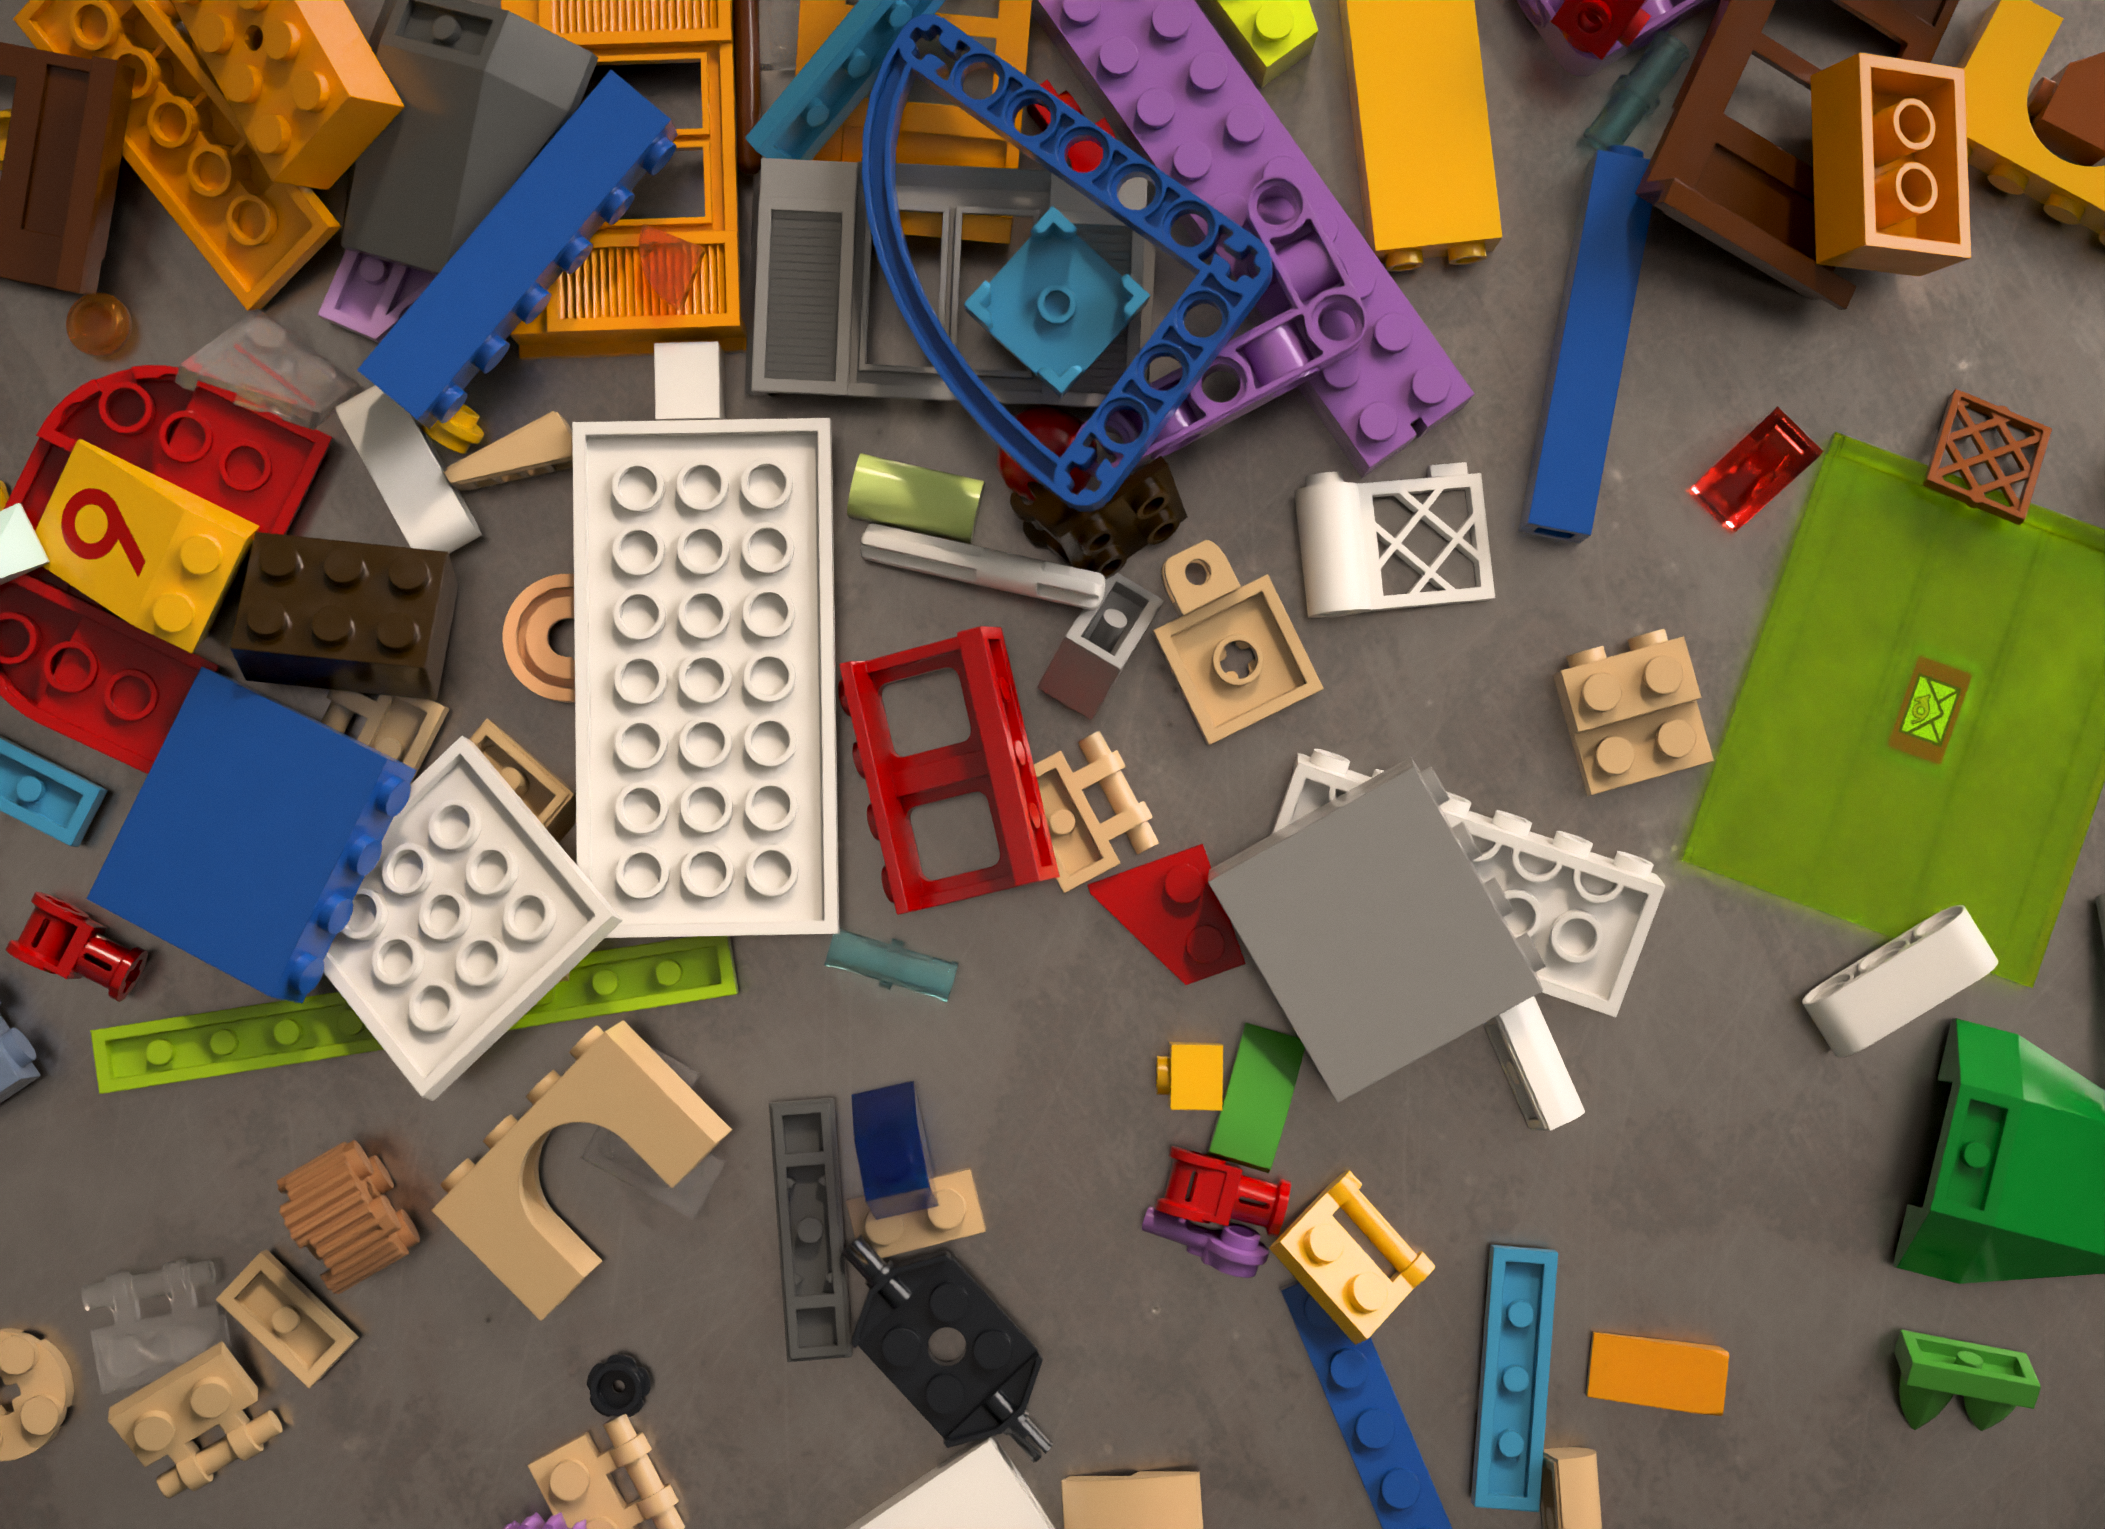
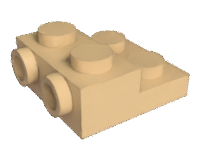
[1553,629,1714,796]

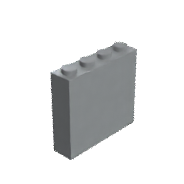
[1208,756,1546,1103]

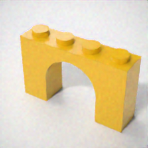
[1956,0,2105,245]

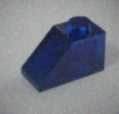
[851,1081,939,1220]

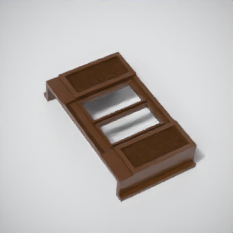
[1635,0,1959,310]
[0,42,136,296]

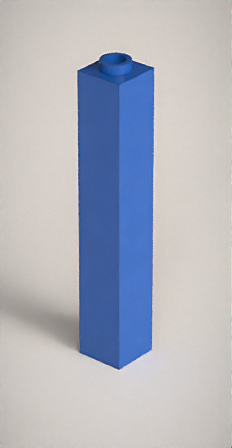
[1518,145,1652,543]

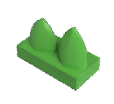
[1894,1330,2041,1431]

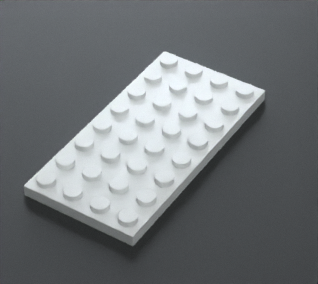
[572,418,839,938]

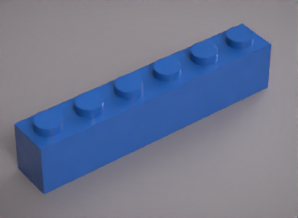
[357,70,678,429]

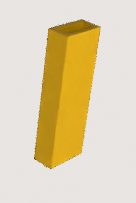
[1338,0,1502,271]

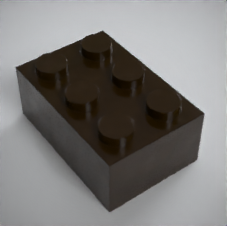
[230,532,459,700]

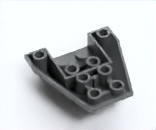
[341,0,598,275]

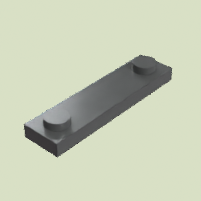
[769,1097,853,1362]

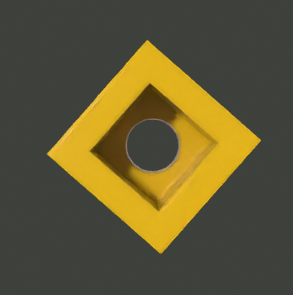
[1156,1042,1223,1111]

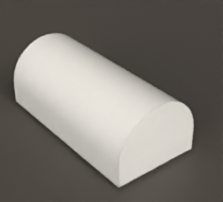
[1483,996,1585,1131]

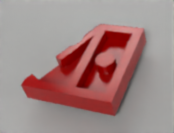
[1087,844,1246,985]

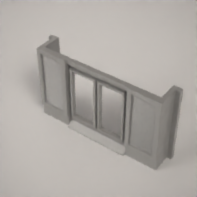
[745,158,1156,408]

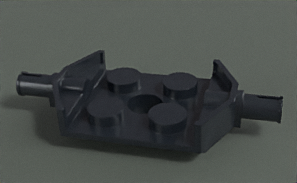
[841,1235,1054,1463]

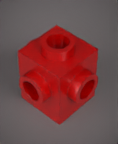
[1550,0,1651,60]

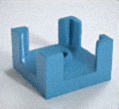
[964,206,1150,399]

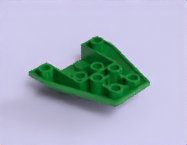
[1893,1018,2105,1284]

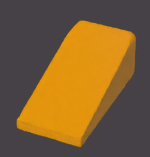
[1586,1331,1729,1416]

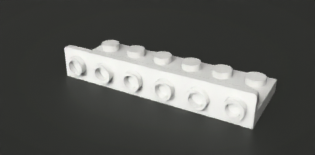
[1271,749,1665,1017]

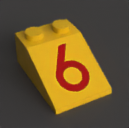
[35,439,260,653]

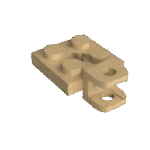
[1152,540,1324,745]

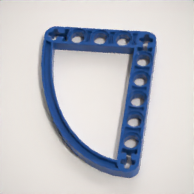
[862,14,1273,512]

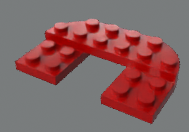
[0,365,333,774]

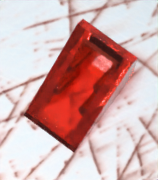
[1690,406,1824,532]

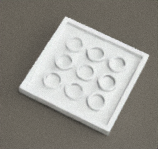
[324,736,623,1101]

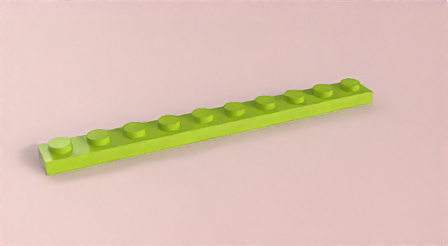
[90,936,739,1094]

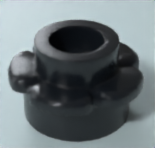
[587,1354,651,1417]

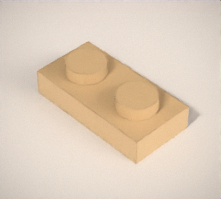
[846,1167,986,1262]
[216,1249,359,1388]

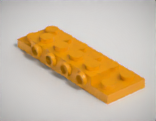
[13,0,342,311]

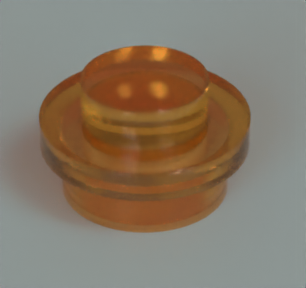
[66,293,132,357]

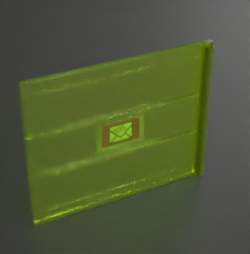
[1681,432,2105,988]

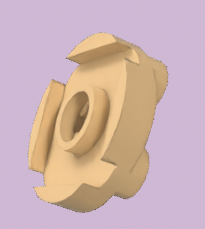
[0,1328,74,1461]

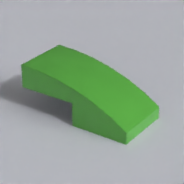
[1207,1023,1305,1173]

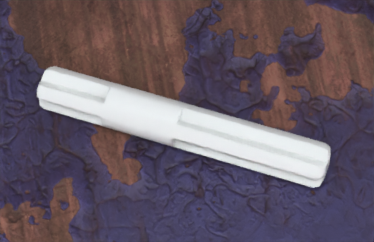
[860,523,1105,610]

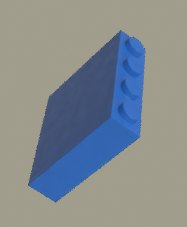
[86,666,417,1003]

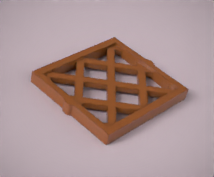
[1922,389,2052,526]

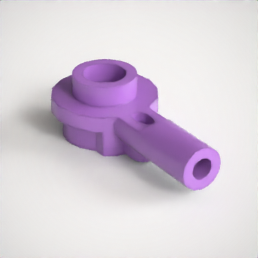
[1142,1206,1269,1278]

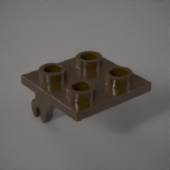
[1010,456,1188,580]

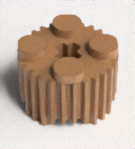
[276,1140,420,1295]

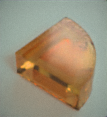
[638,224,705,311]

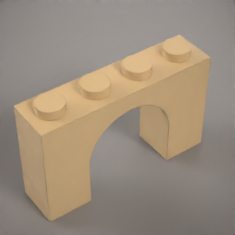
[431,1020,732,1321]

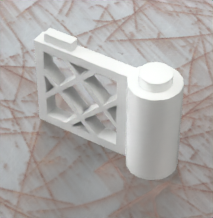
[1294,462,1495,618]

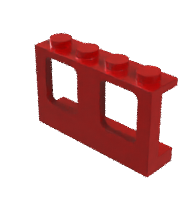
[838,626,1060,915]

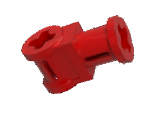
[5,892,148,1002]
[1154,1146,1291,1237]

